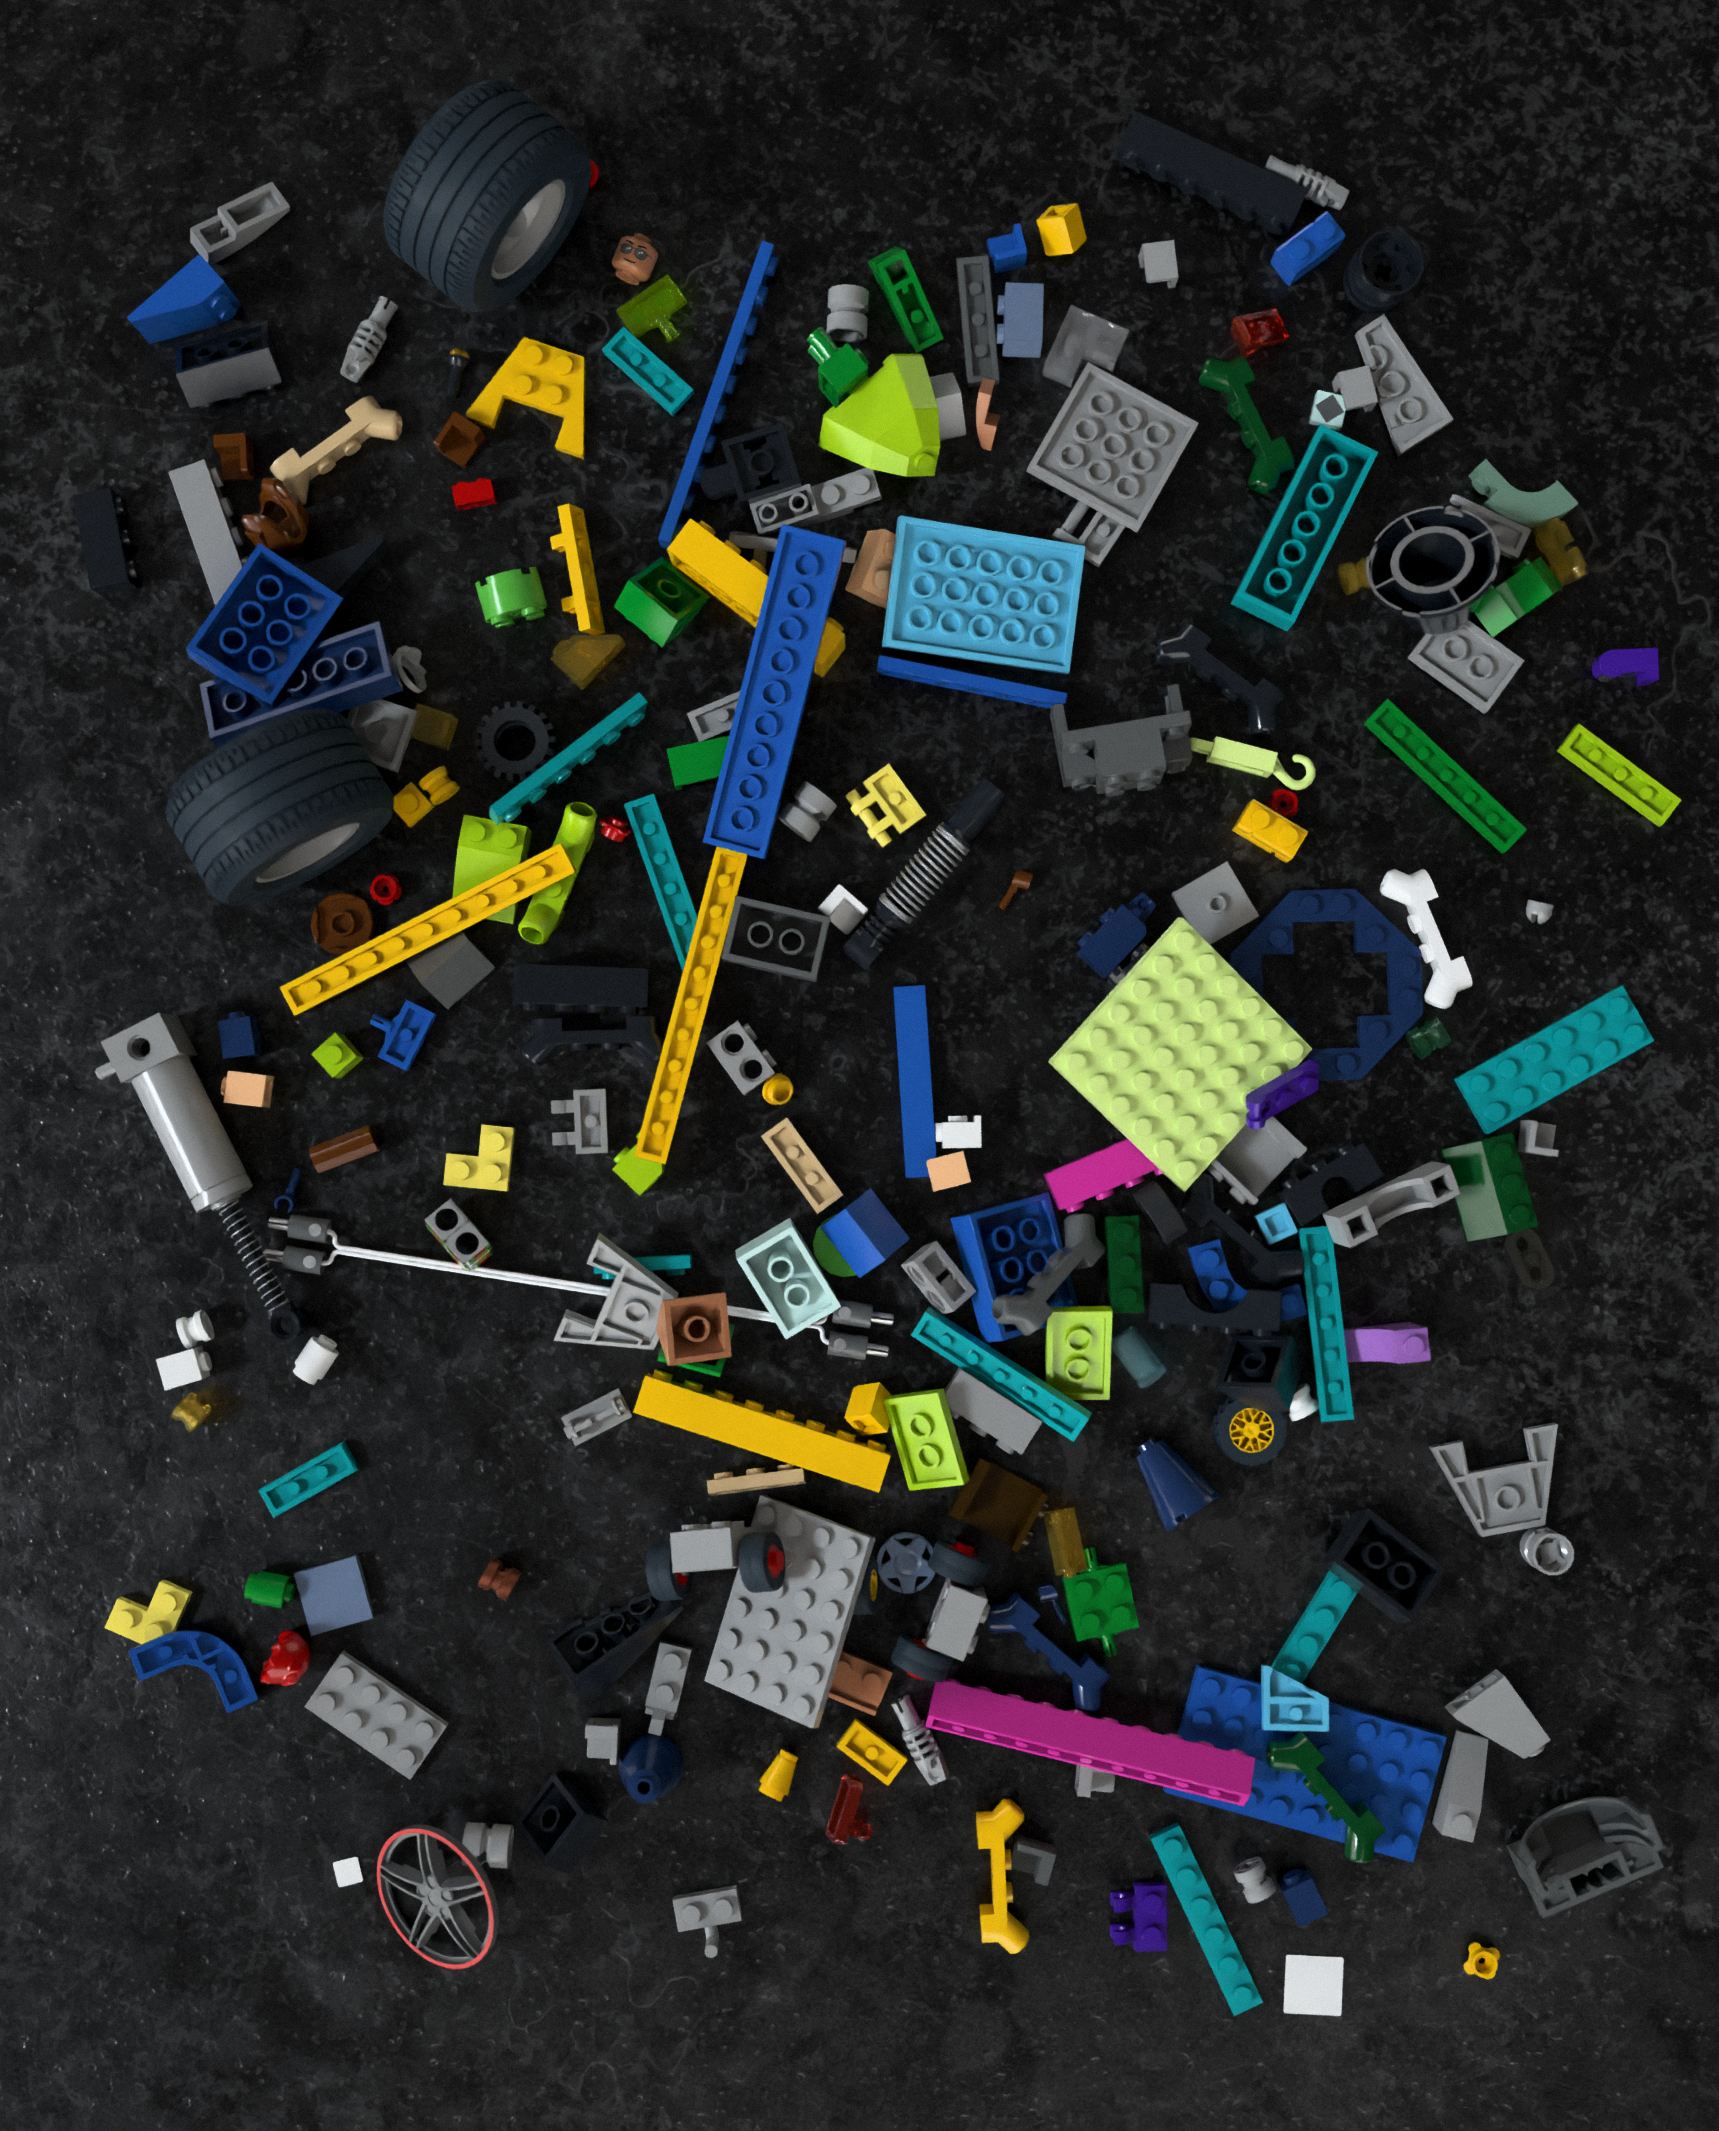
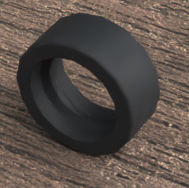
[1133,1181,1188,1244]

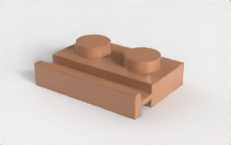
[828,1649,893,1716]

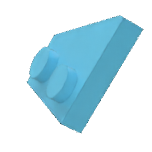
[1261,1665,1329,1732]

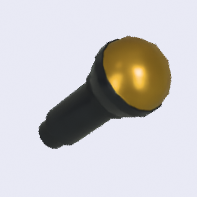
[447,348,470,398]

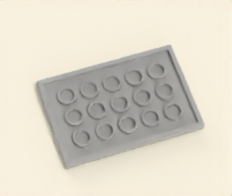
[704,1495,875,1729]

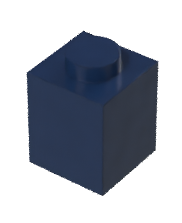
[218,1011,263,1060]
[1277,1868,1329,1928]

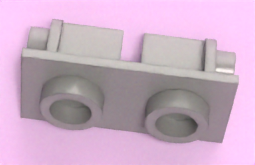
[561,1388,633,1446]

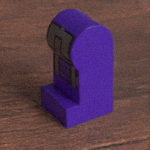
[1591,648,1659,685]

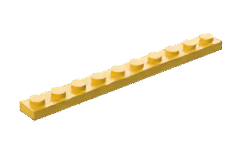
[280,843,577,1016]
[634,846,747,1165]

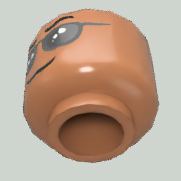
[612,233,658,285]

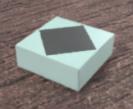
[1309,390,1346,431]

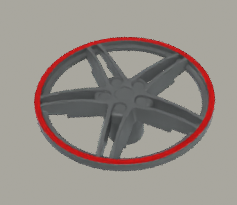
[377,1825,499,1969]

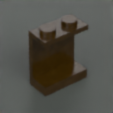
[948,1454,1050,1553]

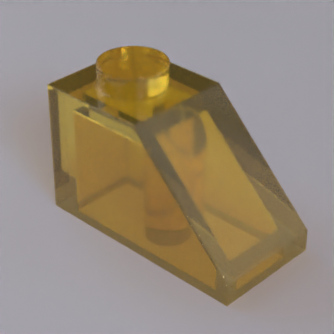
[551,634,626,690]

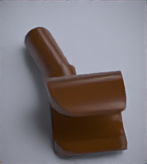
[998,870,1033,910]

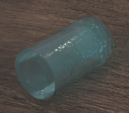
[1111,1325,1166,1389]

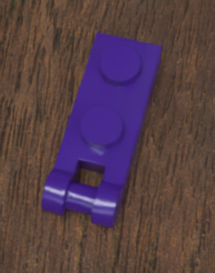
[1246,1059,1319,1129]

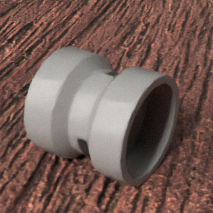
[1233,1857,1277,1903]

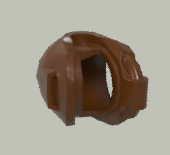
[241,477,310,559]

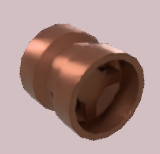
[477,1557,522,1601]

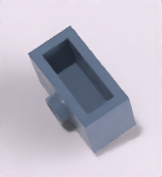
[996,282,1044,358]

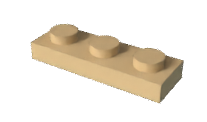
[761,1118,843,1214]
[707,1464,806,1496]

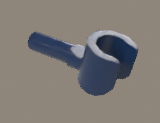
[274,1168,302,1213]
[1037,1582,1068,1625]

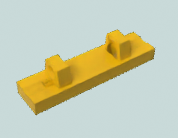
[550,503,605,636]

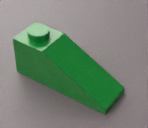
[868,246,944,353]

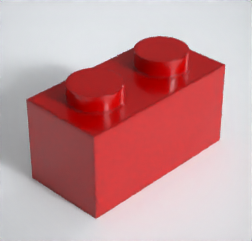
[452,478,497,510]

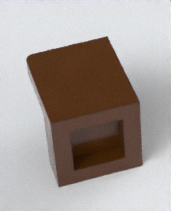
[434,411,486,468]
[213,433,255,481]

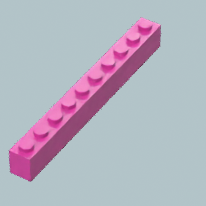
[925,1678,1255,1806]

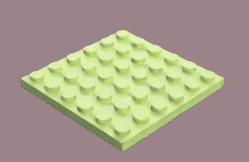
[1048,917,1312,1192]

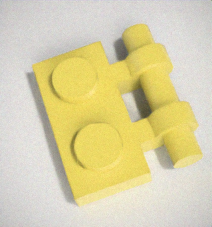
[845,764,926,848]

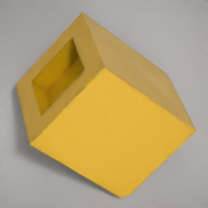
[1037,203,1087,256]
[844,1382,891,1436]

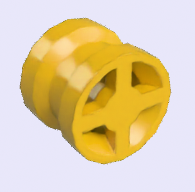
[419,766,460,806]

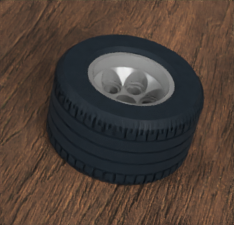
[383,80,591,312]
[165,708,394,906]

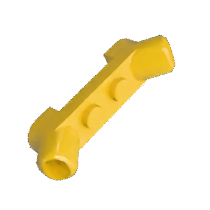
[976,1798,1029,1954]

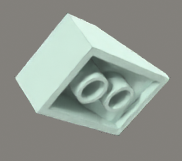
[735,1218,841,1339]

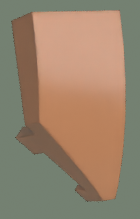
[976,378,1000,451]

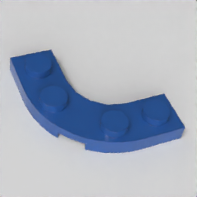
[1187,1239,1307,1322]
[128,1630,259,1713]

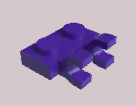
[1110,1882,1167,1951]

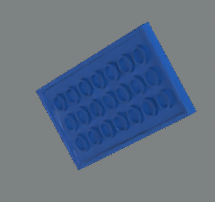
[1163,1665,1447,1862]

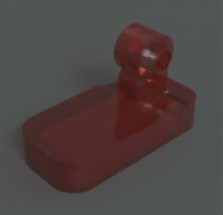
[826,1774,872,1845]

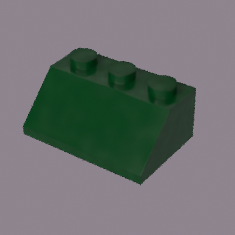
[1441,1132,1539,1242]

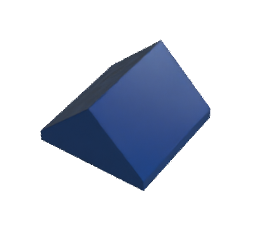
[820,1188,910,1278]

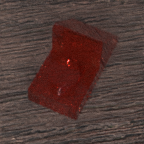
[1231,308,1289,359]

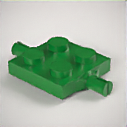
[1061,1546,1139,1657]

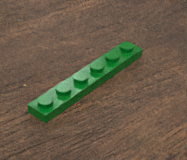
[1363,699,1527,854]

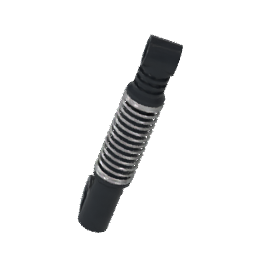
[842,776,1010,970]

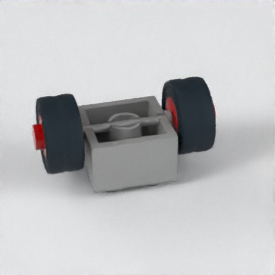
[646,1521,786,1601]
[891,1540,990,1682]

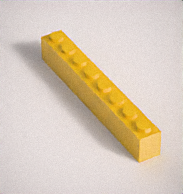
[633,1370,891,1493]

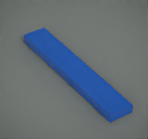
[877,655,1067,709]
[893,985,936,1178]

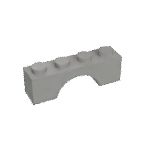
[1322,1161,1461,1248]

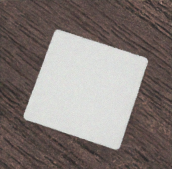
[1283,1955,1344,2016]

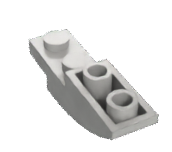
[749,468,882,536]

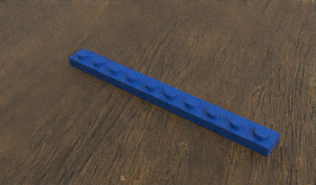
[658,241,779,549]

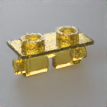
[1533,517,1587,586]
[1043,1507,1087,1578]

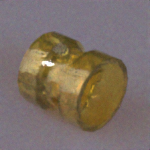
[1339,556,1370,595]

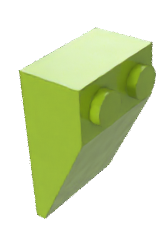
[452,815,532,924]

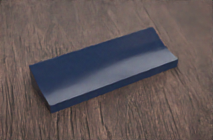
[199,621,403,748]

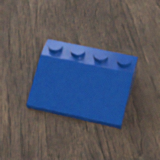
[186,543,343,705]
[950,1192,1078,1342]

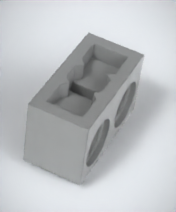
[707,1021,777,1096]
[901,1241,976,1314]

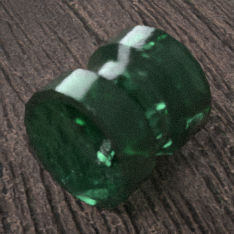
[1406,1017,1451,1060]

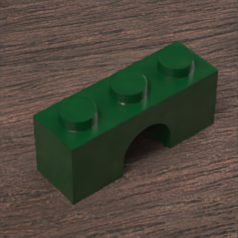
[1102,1214,1144,1314]

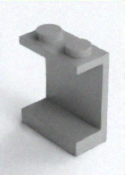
[1205,1116,1307,1205]

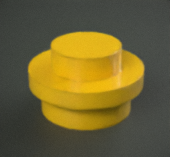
[762,1073,793,1105]

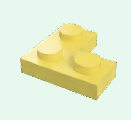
[443,1125,515,1191]
[105,1579,193,1644]

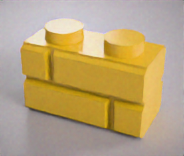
[1232,799,1308,863]

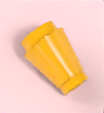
[759,1749,798,1802]

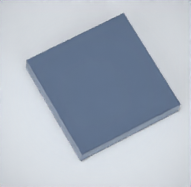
[294,1554,375,1636]

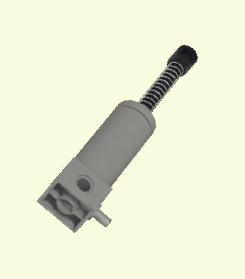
[95,1013,307,1342]

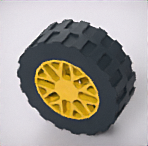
[1213,1397,1287,1466]

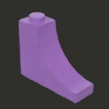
[1344,1322,1431,1364]

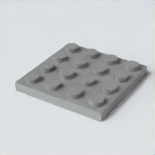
[1026,362,1199,533]

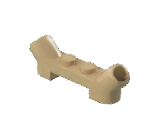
[270,396,402,506]

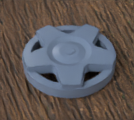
[877,1532,935,1593]

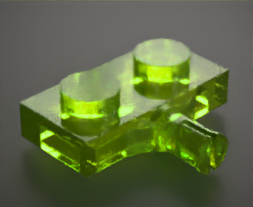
[616,274,687,342]

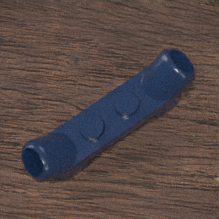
[986,1591,1112,1712]

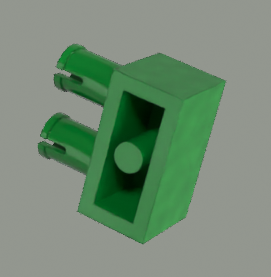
[807,327,869,408]

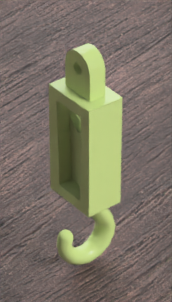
[1189,736,1316,790]

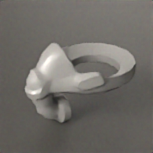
[392,646,427,693]

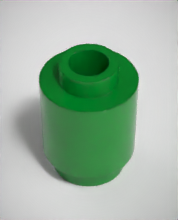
[244,1571,296,1609]

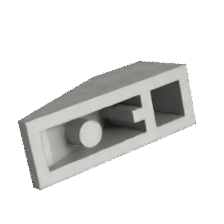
[1432,1730,1489,1843]

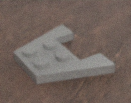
[554,1232,678,1350]
[1429,1422,1558,1537]

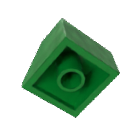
[614,557,709,647]

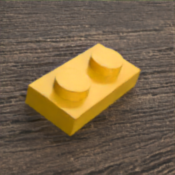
[837,1718,907,1786]

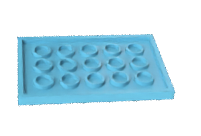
[882,516,1085,674]

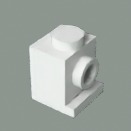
[935,1115,982,1148]

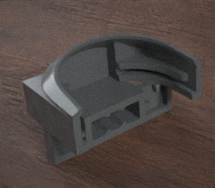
[1050,684,1193,797]
[1507,1796,1664,1919]

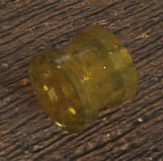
[171,1392,212,1433]

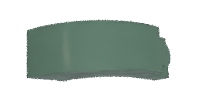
[1469,459,1579,528]

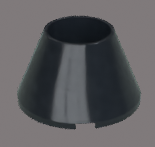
[1366,506,1500,635]

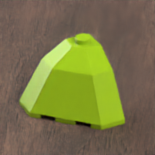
[818,354,940,477]

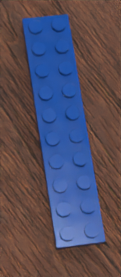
[703,524,847,859]

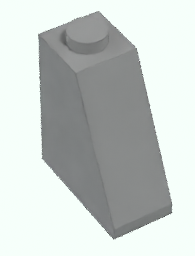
[1444,1669,1550,1759]

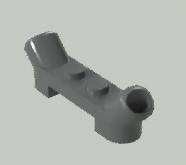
[992,1214,1106,1336]

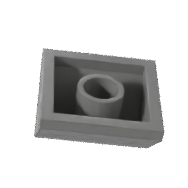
[929,372,966,441]

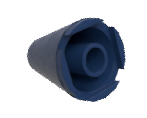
[1136,1438,1221,1532]
[619,1734,683,1803]

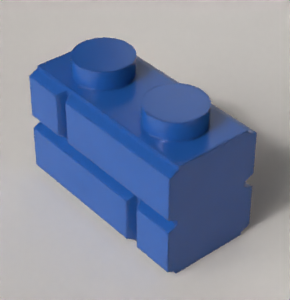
[1270,211,1346,286]

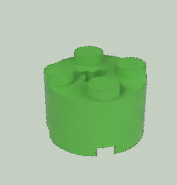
[475,567,548,629]

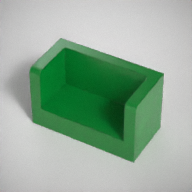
[667,736,729,790]

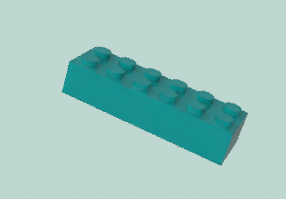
[1230,424,1378,631]

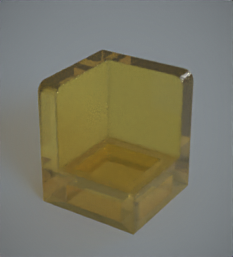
[412,703,458,750]

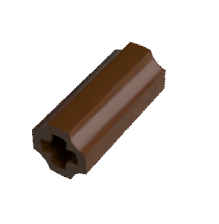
[309,1125,380,1173]

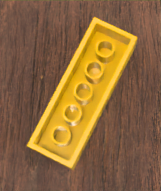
[667,518,845,678]

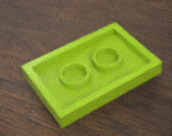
[1045,1306,1113,1400]
[883,1388,970,1491]

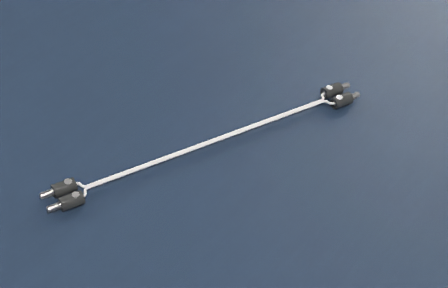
[263,1214,894,1360]

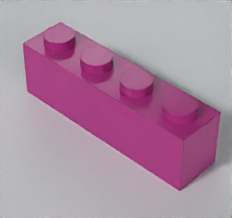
[1043,1139,1163,1213]

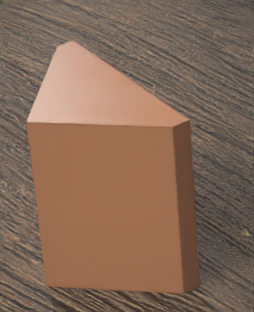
[656,1292,732,1366]

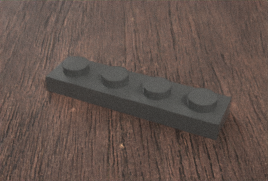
[956,256,999,387]

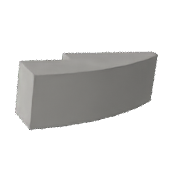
[190,182,290,266]

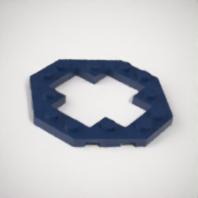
[1228,889,1423,1081]

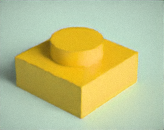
[393,782,434,828]

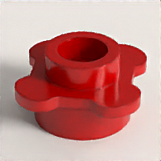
[599,815,633,842]

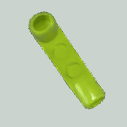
[518,802,597,945]

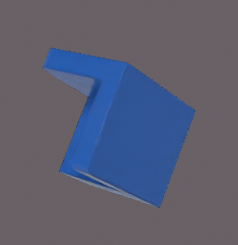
[987,223,1027,274]

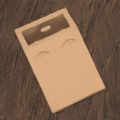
[845,529,896,609]

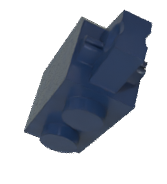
[1076,892,1156,979]

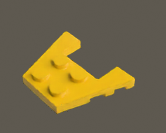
[465,337,585,459]

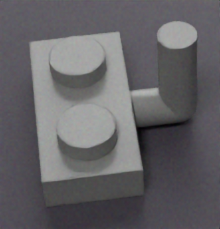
[673,1885,742,1958]

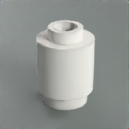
[293,1335,339,1385]

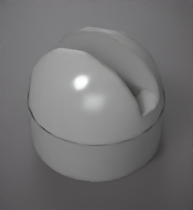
[1526,900,1554,924]

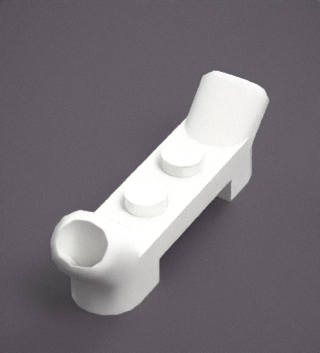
[1380,869,1472,1009]

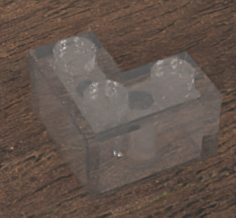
[1042,305,1129,387]

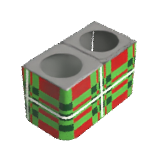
[425,1198,493,1271]

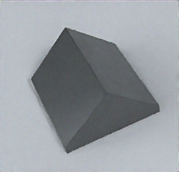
[406,931,496,1010]

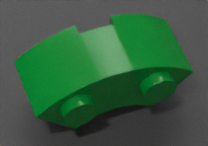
[1474,557,1563,638]

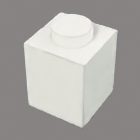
[156,1346,212,1390]

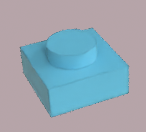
[1254,1202,1298,1245]

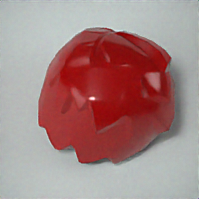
[260,1631,311,1686]

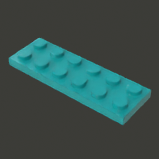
[1454,985,1654,1134]

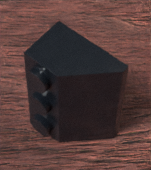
[175,321,282,408]

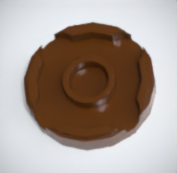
[310,892,376,956]

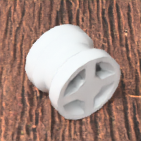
[176,1310,214,1349]
[1288,1383,1319,1421]

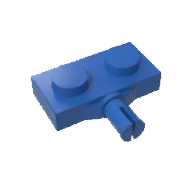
[370,999,437,1071]

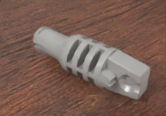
[1264,155,1349,210]
[340,296,398,383]
[891,1695,949,1786]

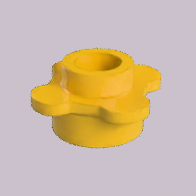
[1464,1942,1500,1979]

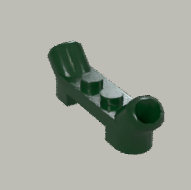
[1199,355,1295,494]
[1266,1731,1387,1863]

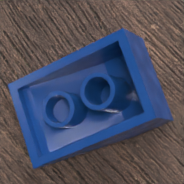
[127,254,241,344]

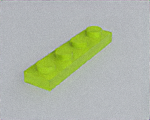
[1557,724,1681,827]

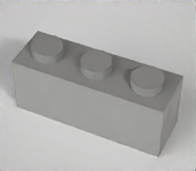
[944,1367,1042,1455]

